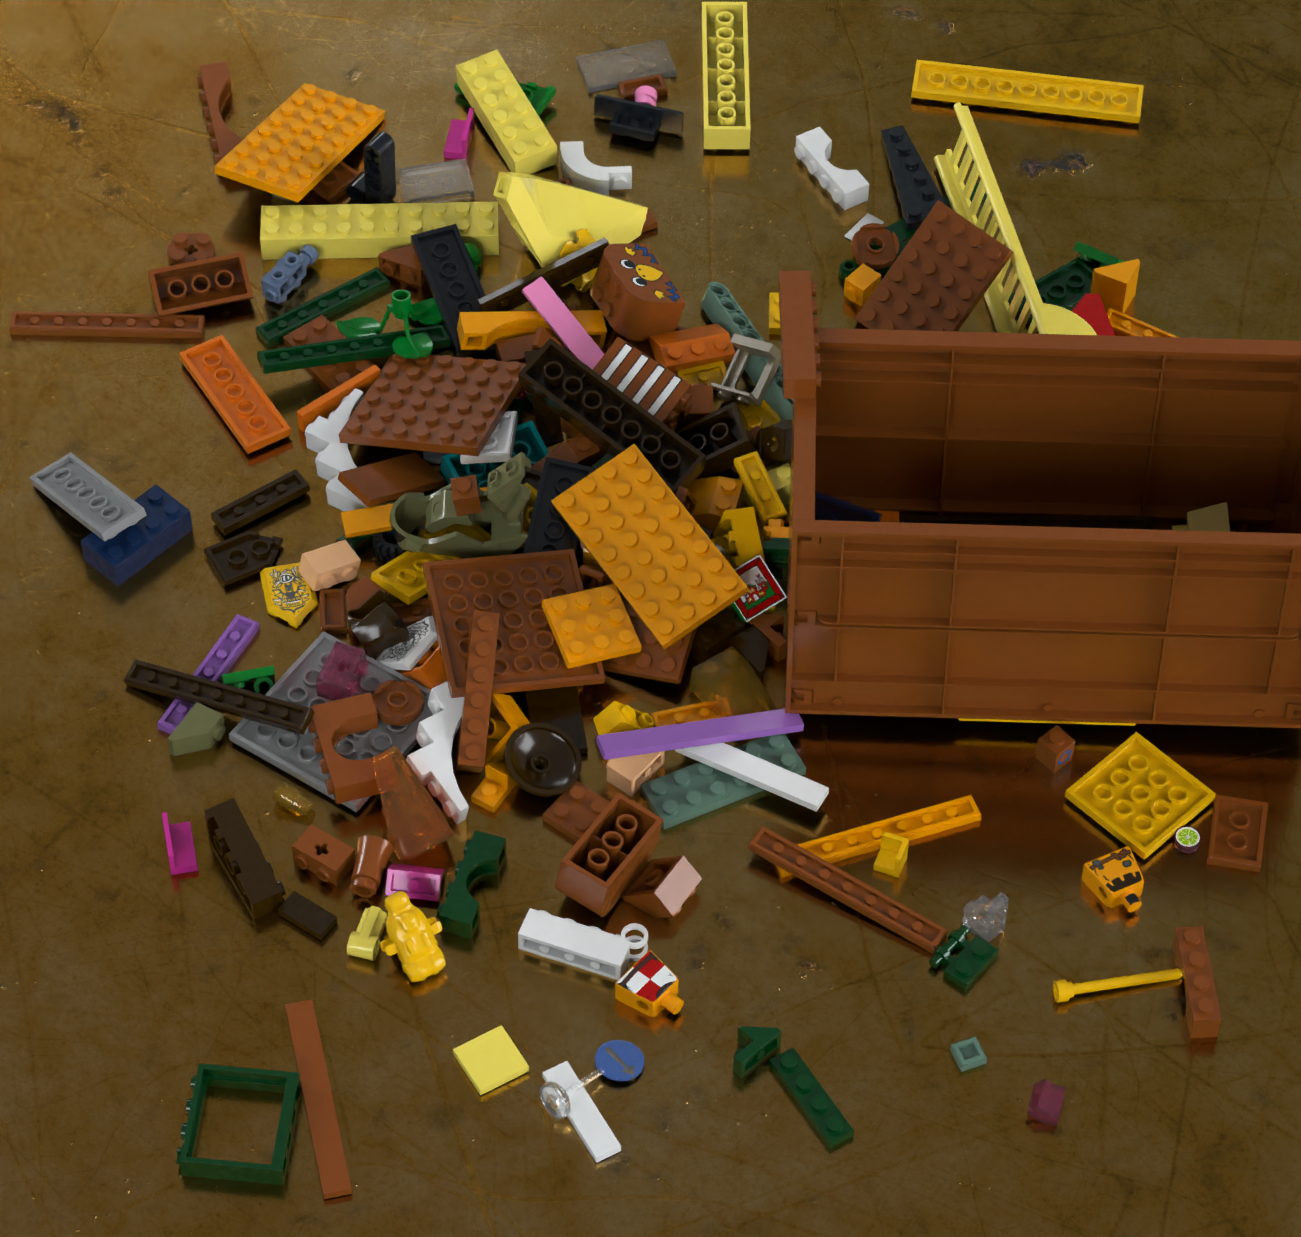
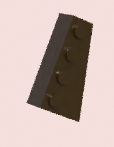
[204,798,286,920]

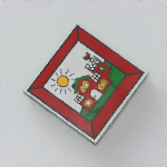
[731,554,787,624]

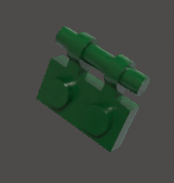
[929,925,999,991]

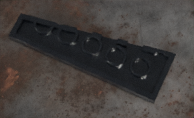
[881,125,947,231]

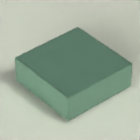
[950,1036,987,1072]

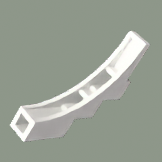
[305,388,391,512]
[404,681,469,824]

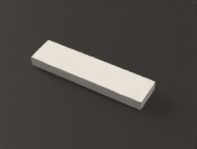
[542,1061,621,1163]

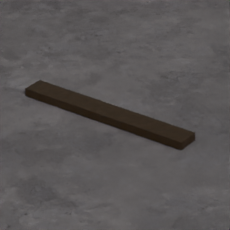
[124,659,314,735]

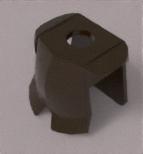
[755,420,792,463]
[346,590,410,658]

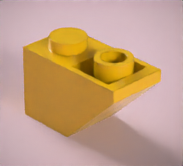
[593,701,654,735]

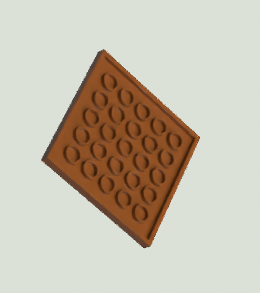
[339,353,526,456]
[422,549,605,698]

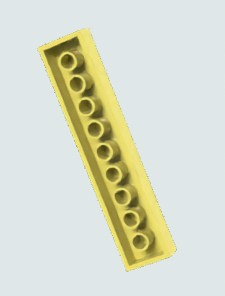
[260,202,499,260]

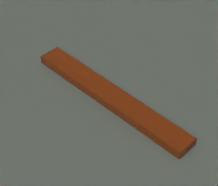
[9,311,205,339]
[748,825,948,954]
[285,1000,352,1199]

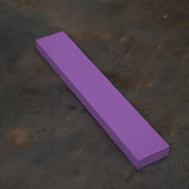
[157,614,260,734]

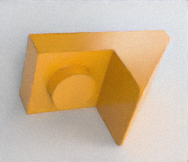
[471,762,516,813]

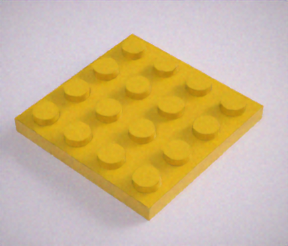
[1065,732,1216,860]

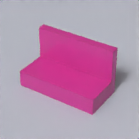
[444,108,475,160]
[162,812,198,875]
[385,863,446,902]

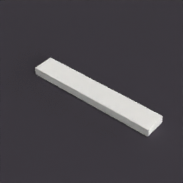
[675,743,829,812]

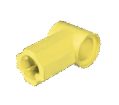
[347,906,388,961]

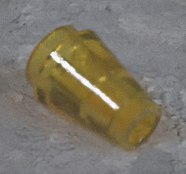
[272,781,314,816]

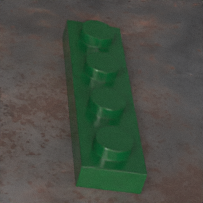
[769,1048,854,1148]

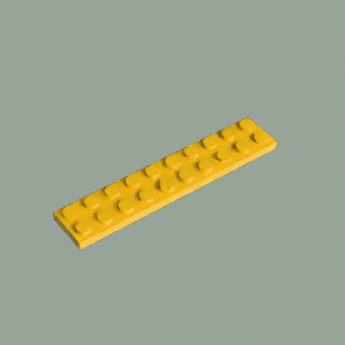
[911,60,1144,123]

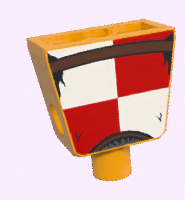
[615,950,684,1017]

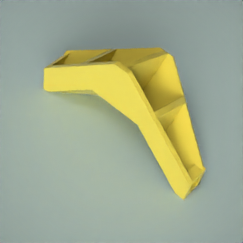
[493,172,648,287]

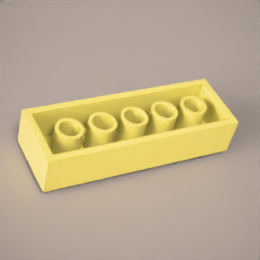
[456,49,558,174]

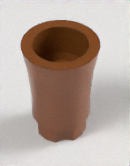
[350,835,394,898]

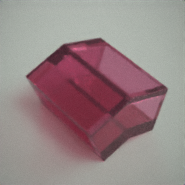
[1027,1079,1066,1126]

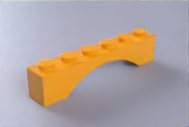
[457,310,607,350]

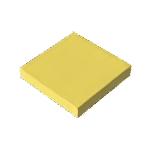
[453,1025,529,1096]

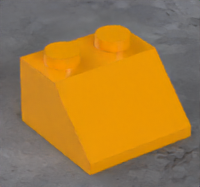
[485,693,530,765]

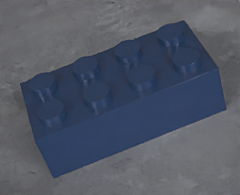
[81,484,193,587]

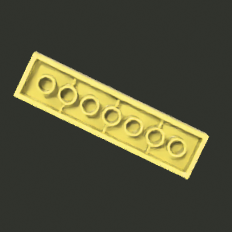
[701,2,751,149]

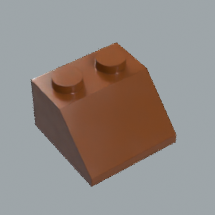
[622,855,702,918]

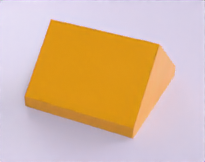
[1090,259,1140,313]

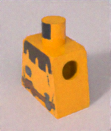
[1082,846,1144,912]

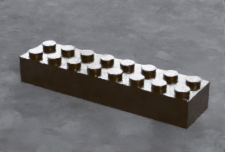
[518,338,706,495]

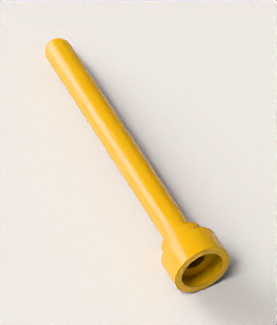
[1053,968,1182,1003]

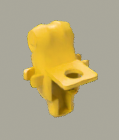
[380,891,446,982]

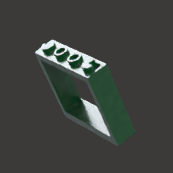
[176,1063,301,1185]

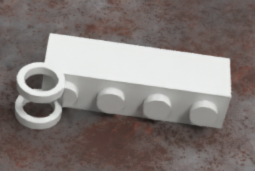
[518,908,648,980]

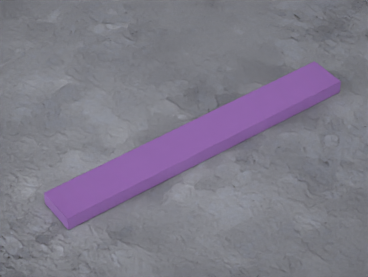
[596,709,804,760]

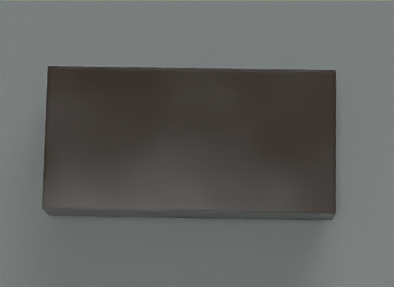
[277,891,338,940]

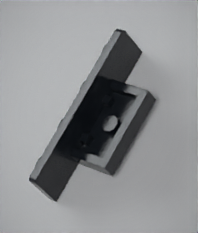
[594,94,684,141]

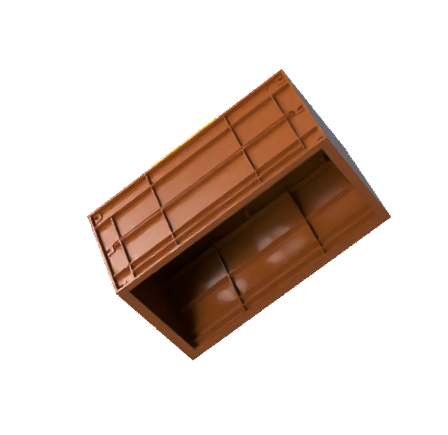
[785,328,1301,728]

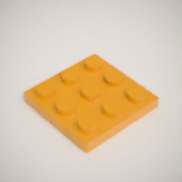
[541,584,642,669]

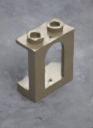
[710,333,782,406]

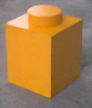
[844,264,881,307]

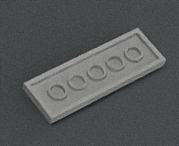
[29,452,147,541]

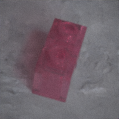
[316,641,369,701]

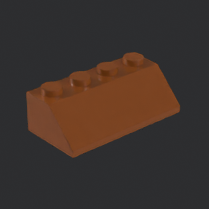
[148,251,253,317]

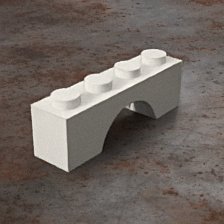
[794,127,869,210]

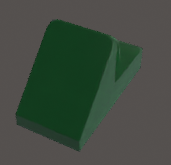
[733,1026,781,1078]

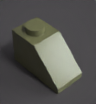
[168,702,226,756]

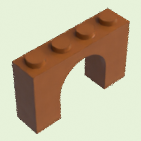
[308,692,398,804]

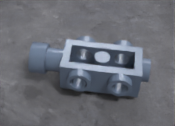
[261,244,319,304]

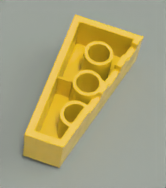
[713,507,776,618]

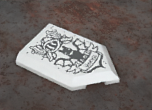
[376,616,438,671]

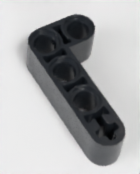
[346,131,396,204]

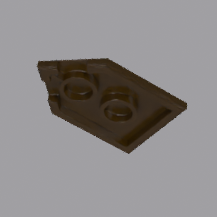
[204,530,283,586]

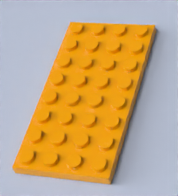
[214,83,386,202]
[551,444,749,650]

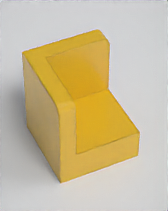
[873,832,909,878]

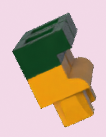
[763,519,789,581]

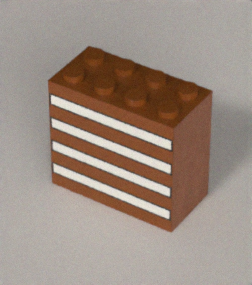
[560,337,692,457]

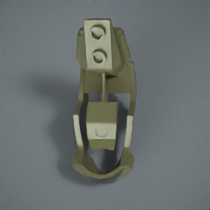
[389,452,531,559]

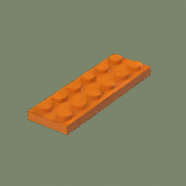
[179,335,292,454]

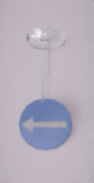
[539,1040,645,1120]

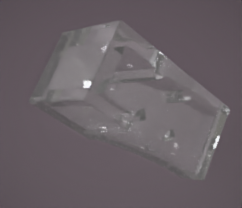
[962,892,1009,943]

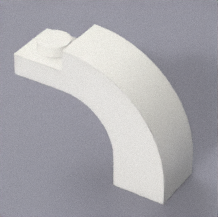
[560,141,632,196]

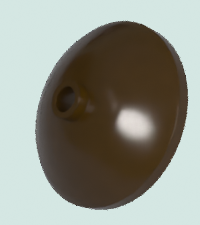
[504,723,582,797]

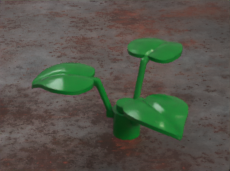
[337,290,443,359]

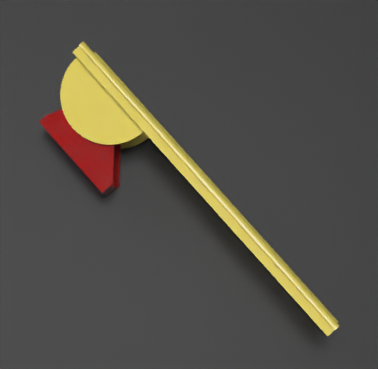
[934,102,1115,336]

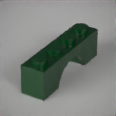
[436,830,506,939]

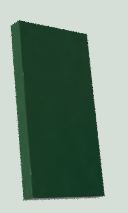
[1008,257,1093,326]

